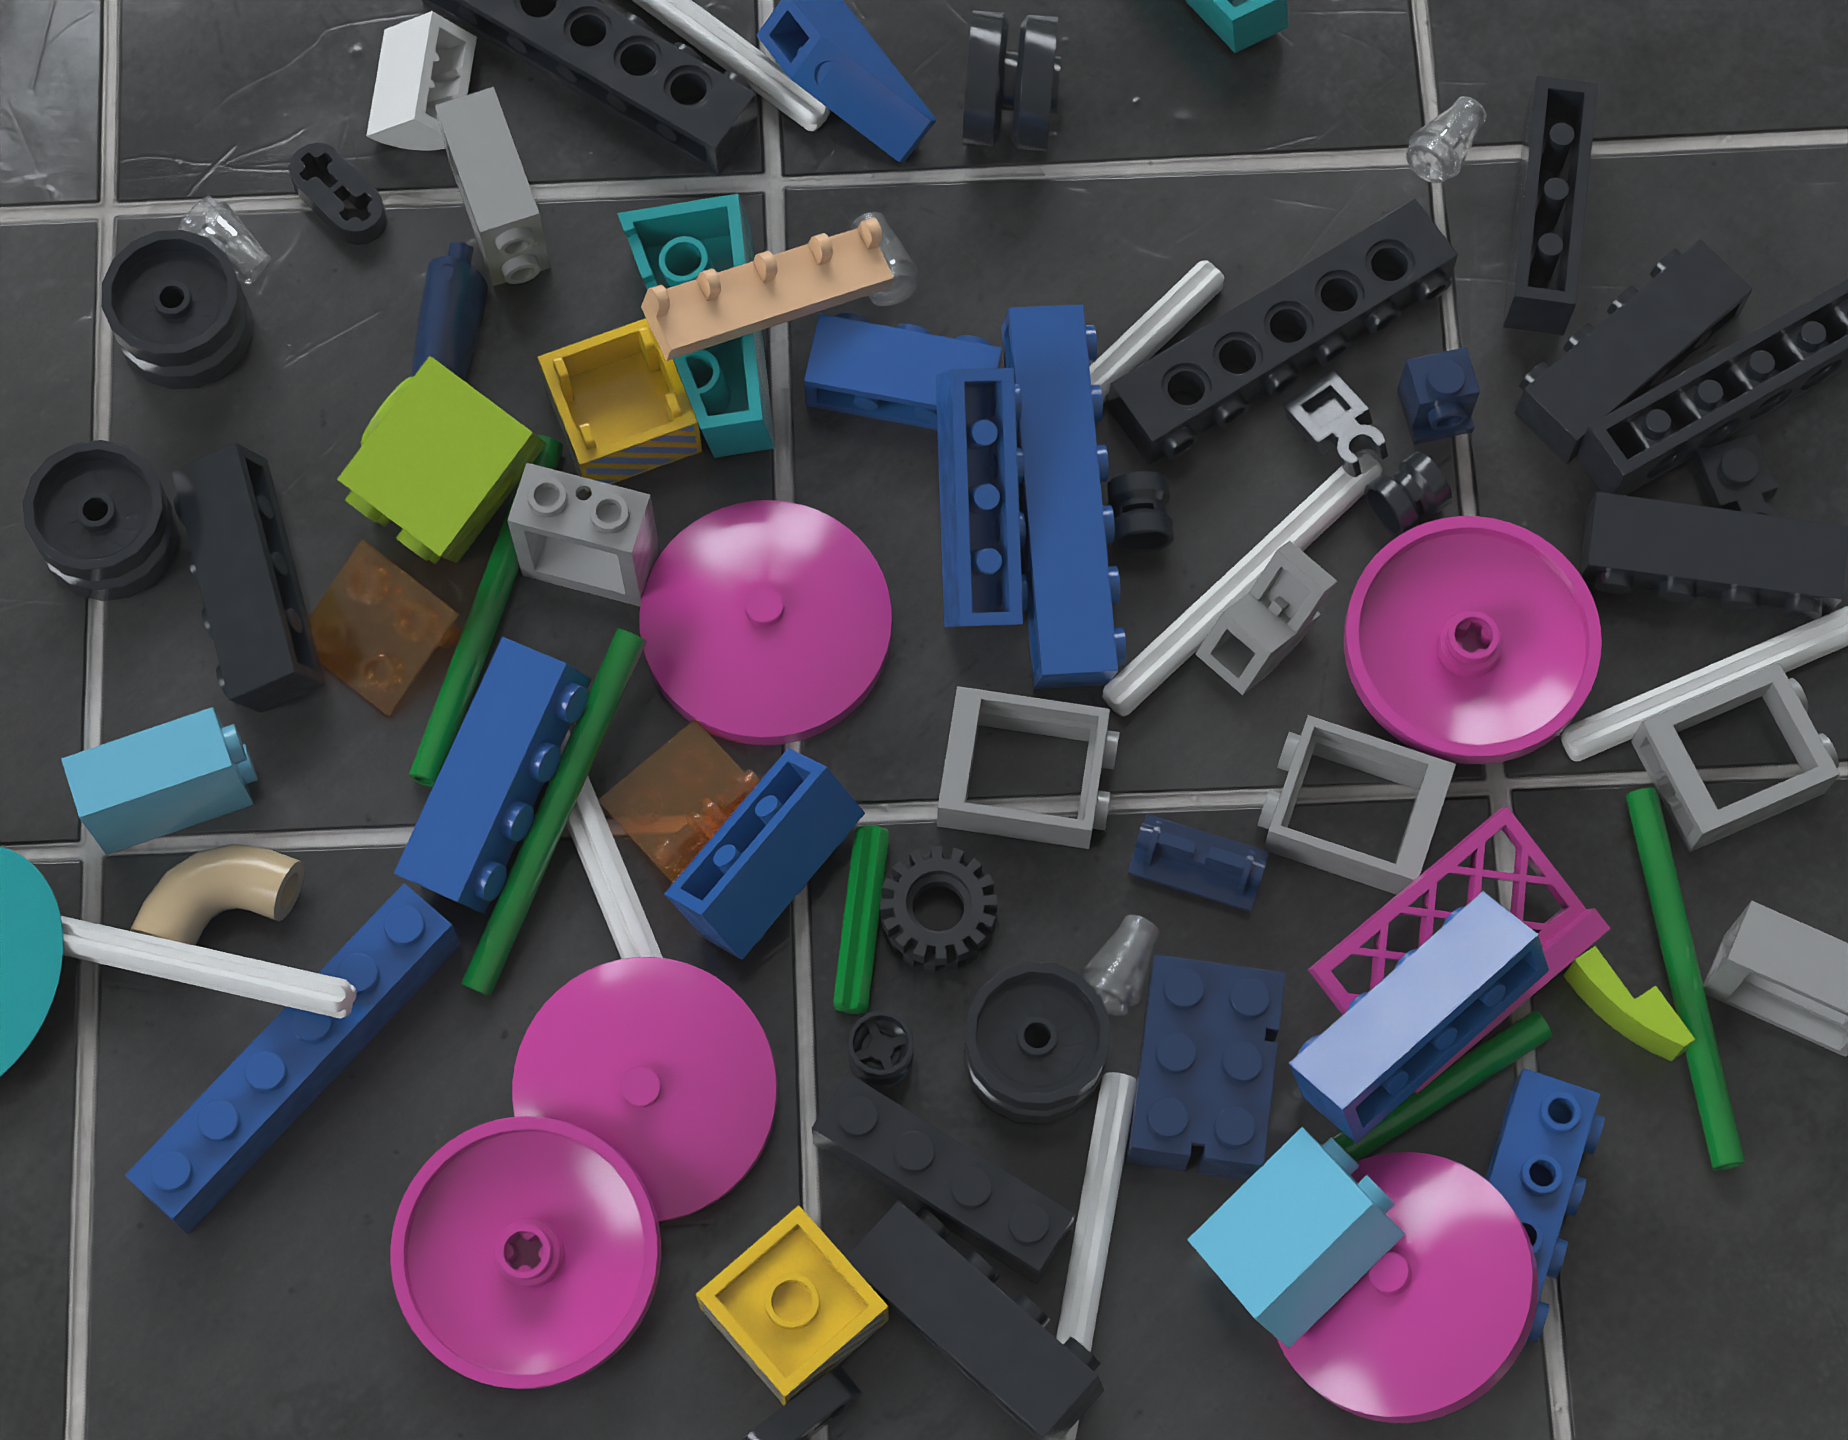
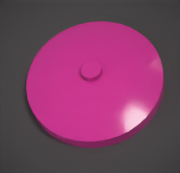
[639,500,892,745]
[1343,516,1602,764]
[512,957,778,1222]
[390,1116,661,1389]
[1277,1152,1538,1423]

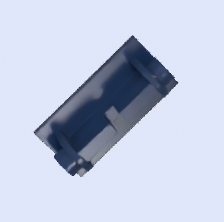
[1127,813,1269,912]

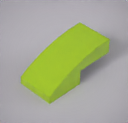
[1563,946,1695,1061]

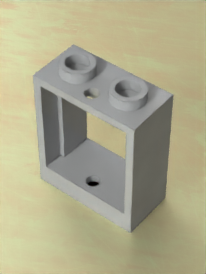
[435,87,551,286]
[507,463,660,606]
[1631,663,1840,852]
[937,686,1119,849]
[1257,715,1456,895]
[1703,901,1848,1057]

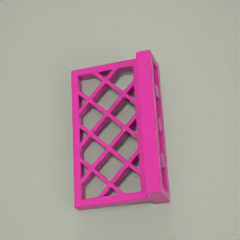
[1308,807,1611,1094]

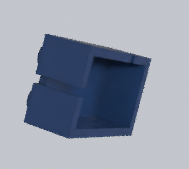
[1126,954,1286,1181]

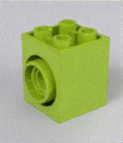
[337,356,547,564]

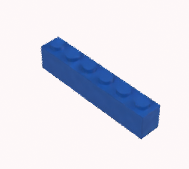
[1001,304,1126,689]
[125,883,461,1234]

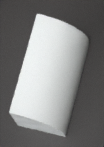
[366,11,477,151]

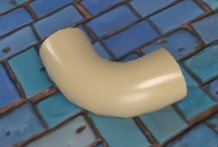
[130,844,305,946]

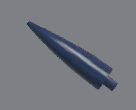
[411,242,488,381]

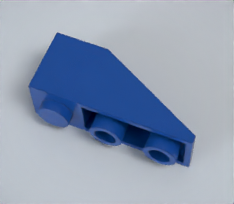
[756,0,937,162]

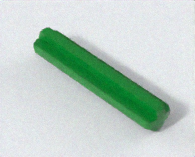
[833,825,889,1014]

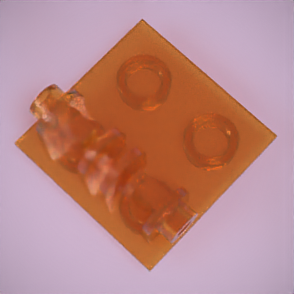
[309,539,460,716]
[598,719,761,884]

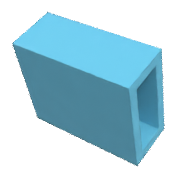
[61,707,258,855]
[1187,1127,1405,1348]

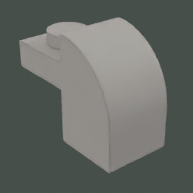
[1195,540,1338,695]

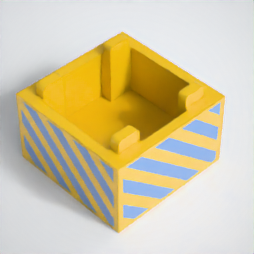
[537,318,702,493]
[696,1205,889,1405]

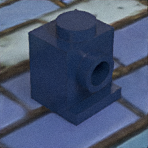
[1397,347,1480,445]

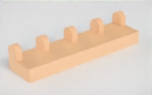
[641,217,894,361]

